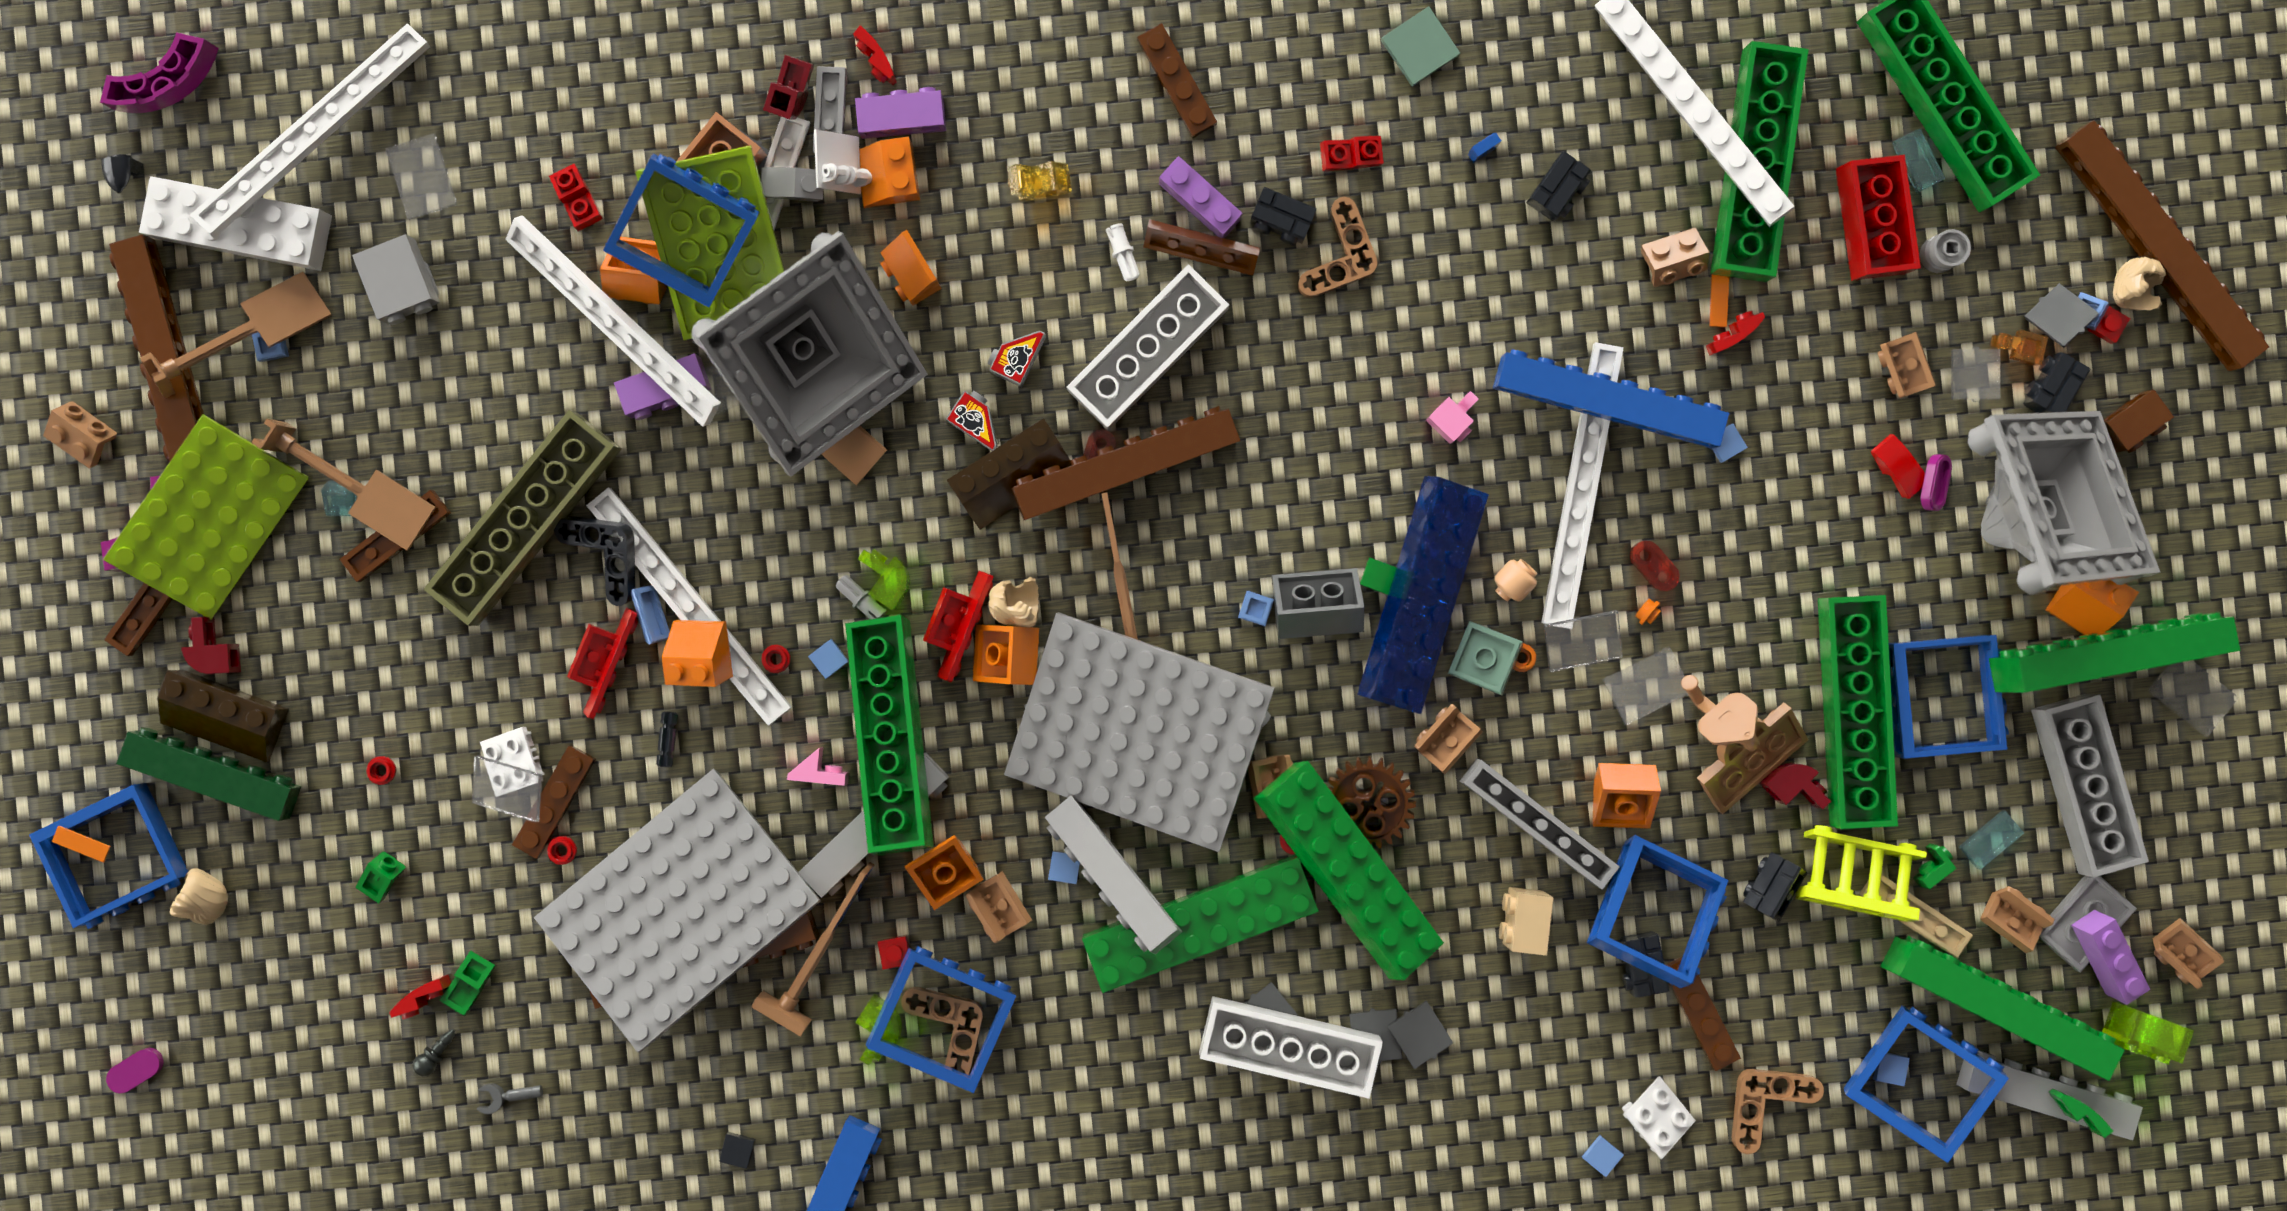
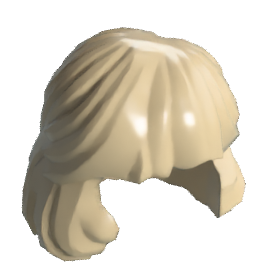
[2113,257,2166,311]
[989,577,1039,627]
[170,868,228,925]

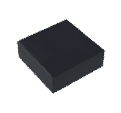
[719,1132,756,1169]

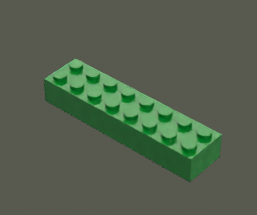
[1856,0,2040,212]
[1710,41,1809,282]
[1818,595,1898,829]
[1989,612,2240,693]
[845,615,934,855]
[1254,761,1444,980]
[1082,854,1319,993]
[1880,936,2125,1081]

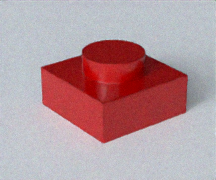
[2087,306,2131,344]
[877,935,909,970]

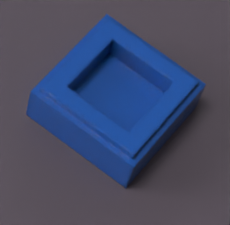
[1468,133,1501,163]

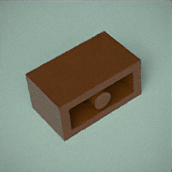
[2103,389,2174,453]

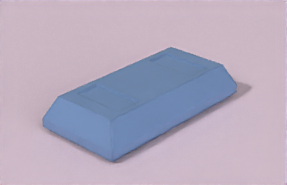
[631,585,670,644]

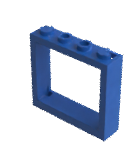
[603,154,759,307]
[1889,635,2009,759]
[29,783,188,929]
[1587,835,1728,989]
[866,946,1016,1093]
[1843,1005,2009,1163]

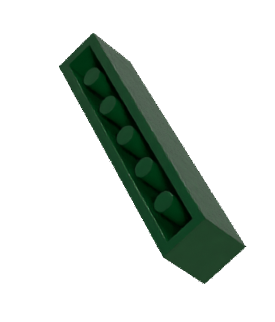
[116,727,301,821]

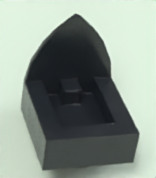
[101,154,145,193]

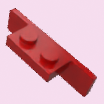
[923,570,993,682]
[567,607,638,719]

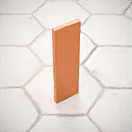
[1709,274,1729,327]
[52,826,111,862]

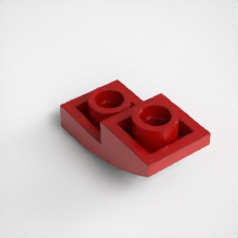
[853,25,897,86]
[1320,136,1384,171]
[549,164,603,231]
[1706,311,1765,356]
[1870,434,1925,499]
[389,974,451,1019]

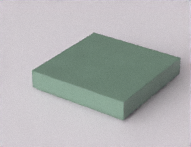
[1381,6,1460,87]
[1448,621,1524,695]

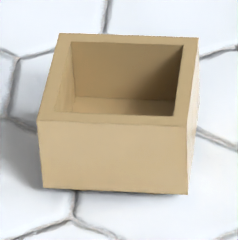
[1499,887,1553,956]

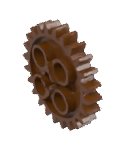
[1328,756,1416,849]

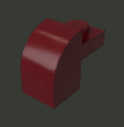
[763,55,814,120]
[181,617,241,674]
[1759,763,1831,809]

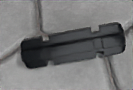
[656,711,678,768]

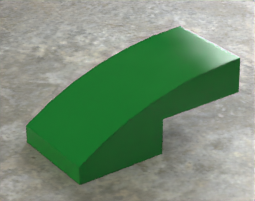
[1360,557,1422,604]
[440,950,496,1016]
[2048,1089,2114,1138]

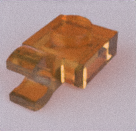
[1990,330,2048,366]

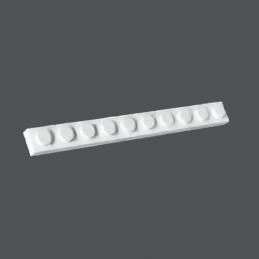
[1595,0,1794,227]
[190,24,430,238]
[505,216,721,427]
[1541,342,1623,628]
[586,487,792,726]

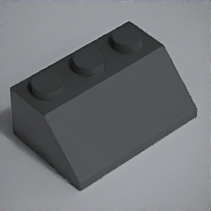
[1272,568,1364,639]

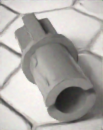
[836,575,887,619]

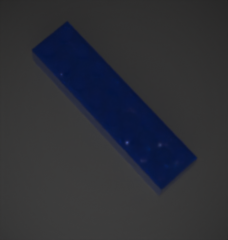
[1357,476,1489,714]

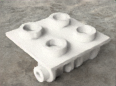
[814,129,872,194]
[480,727,545,796]
[1622,1076,1696,1159]

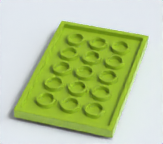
[636,145,784,340]
[103,414,308,620]

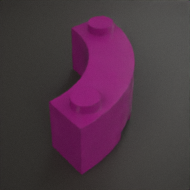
[100,32,219,113]

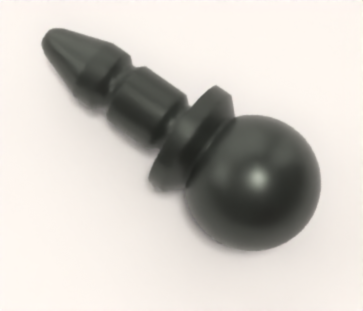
[413,1029,455,1077]

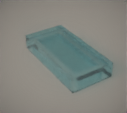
[1892,128,1946,193]
[1959,810,2024,870]

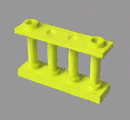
[1795,825,1927,922]

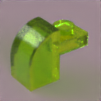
[858,549,910,611]
[855,994,902,1065]

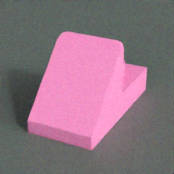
[787,747,849,786]

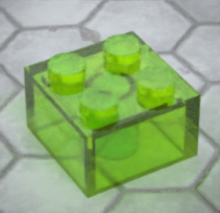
[2102,1001,2194,1065]

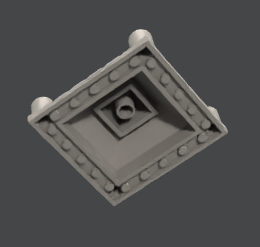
[692,231,928,477]
[1968,411,2160,595]

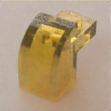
[1007,161,1072,201]

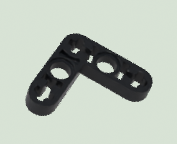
[554,516,635,606]

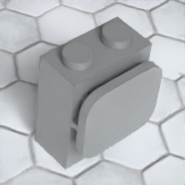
[352,234,440,325]

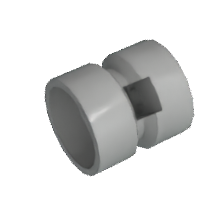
[1919,229,1971,273]

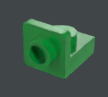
[1913,844,1957,889]
[355,852,406,904]

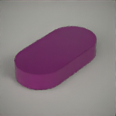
[1921,454,1952,511]
[106,1048,164,1093]

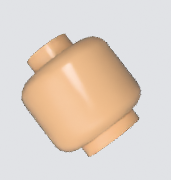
[1494,559,1537,602]

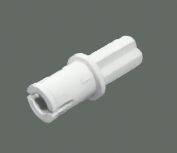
[1106,223,1139,281]

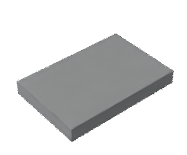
[2039,876,2137,973]

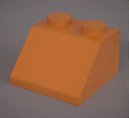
[859,136,920,208]
[880,230,942,306]
[600,237,667,304]
[2045,580,2139,635]
[662,620,733,687]
[973,624,1039,685]
[1593,763,1661,829]
[905,835,984,910]

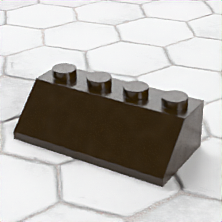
[947,418,1071,530]
[157,670,289,762]

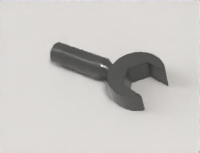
[476,1083,543,1114]

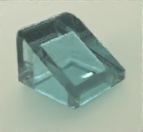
[321,481,356,516]

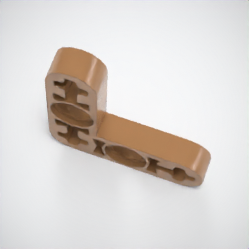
[1298,197,1377,298]
[901,987,984,1075]
[1732,1069,1824,1154]

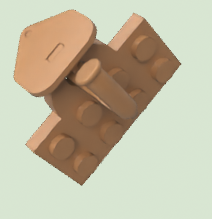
[1681,675,1808,814]

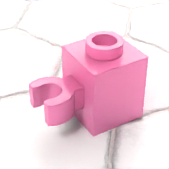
[1426,391,1478,444]

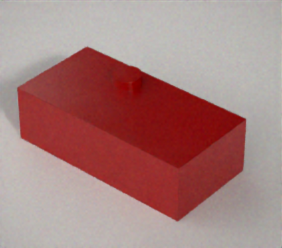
[1835,155,1921,281]

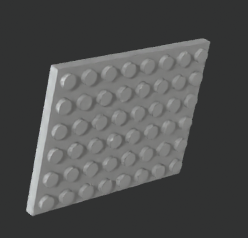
[1004,612,1275,852]
[534,769,821,1053]

